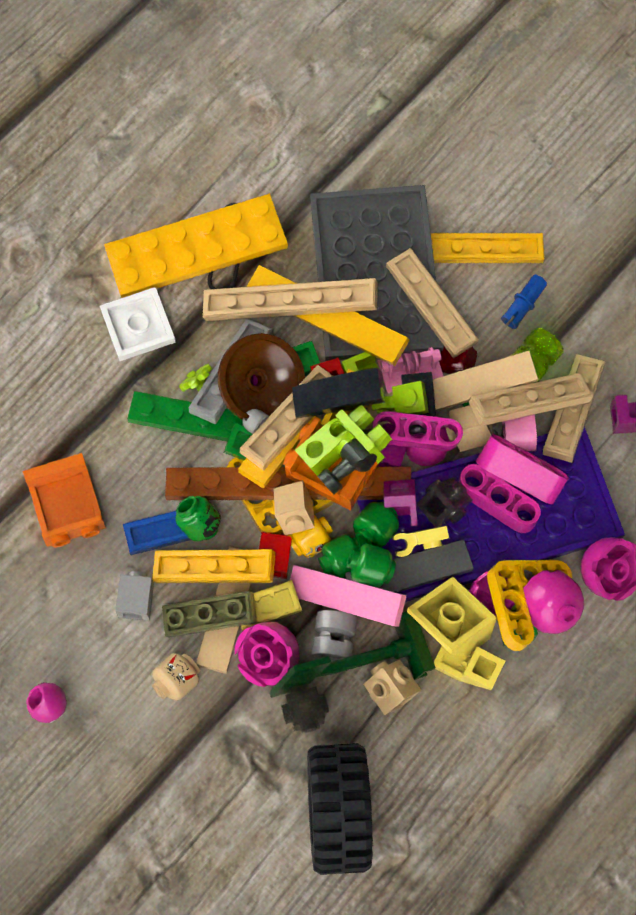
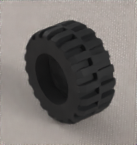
[307,743,373,875]

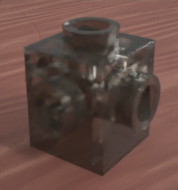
[416,477,473,528]
[281,684,329,733]

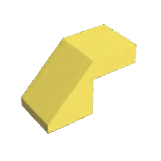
[434,646,506,690]

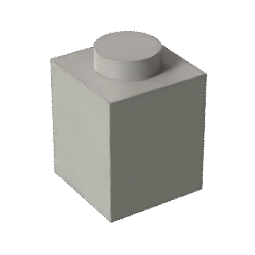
[115,571,154,621]

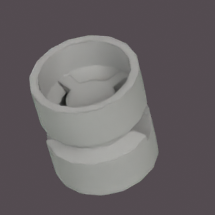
[311,610,357,662]

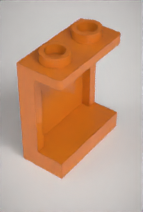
[283,417,381,511]
[23,453,106,548]

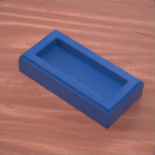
[123,511,190,555]

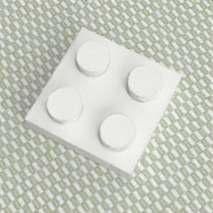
[100,287,176,361]

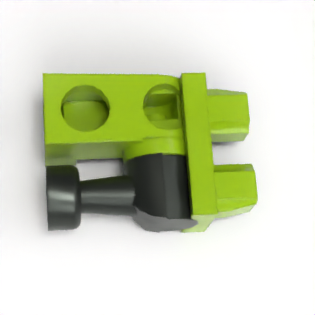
[295,405,392,495]

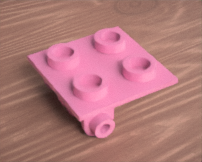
[377,347,443,393]

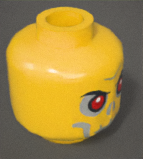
[288,514,333,558]

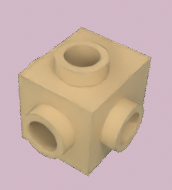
[363,659,422,715]

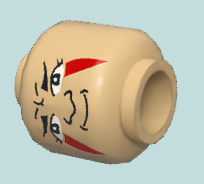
[152,653,200,701]

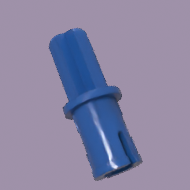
[501,274,547,329]

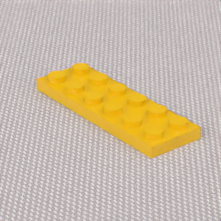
[104,193,288,298]

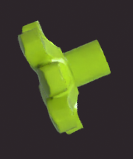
[179,363,213,392]

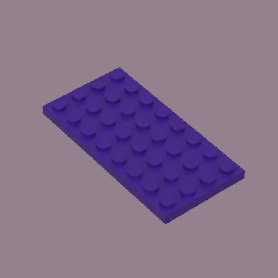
[356,426,625,602]

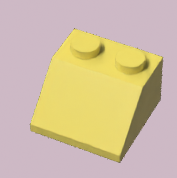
[407,577,497,655]

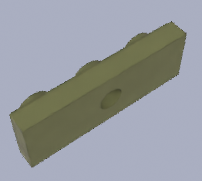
[162,591,257,638]

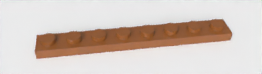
[165,467,411,500]

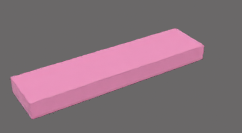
[290,565,406,627]

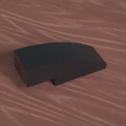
[292,368,385,418]

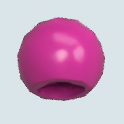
[26,682,67,723]

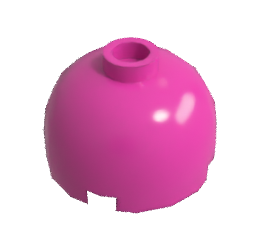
[580,537,636,601]
[523,570,584,634]
[235,621,300,687]

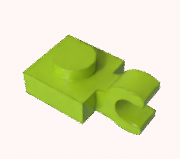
[372,381,429,415]

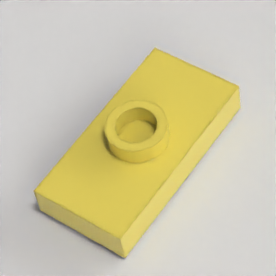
[241,580,302,631]

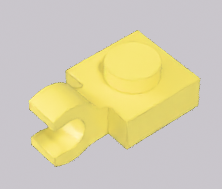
[392,526,449,557]

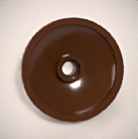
[218,333,305,420]

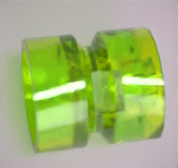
[511,327,564,383]

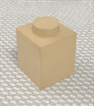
[446,405,494,452]
[273,481,315,535]

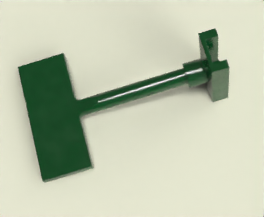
[269,611,436,698]

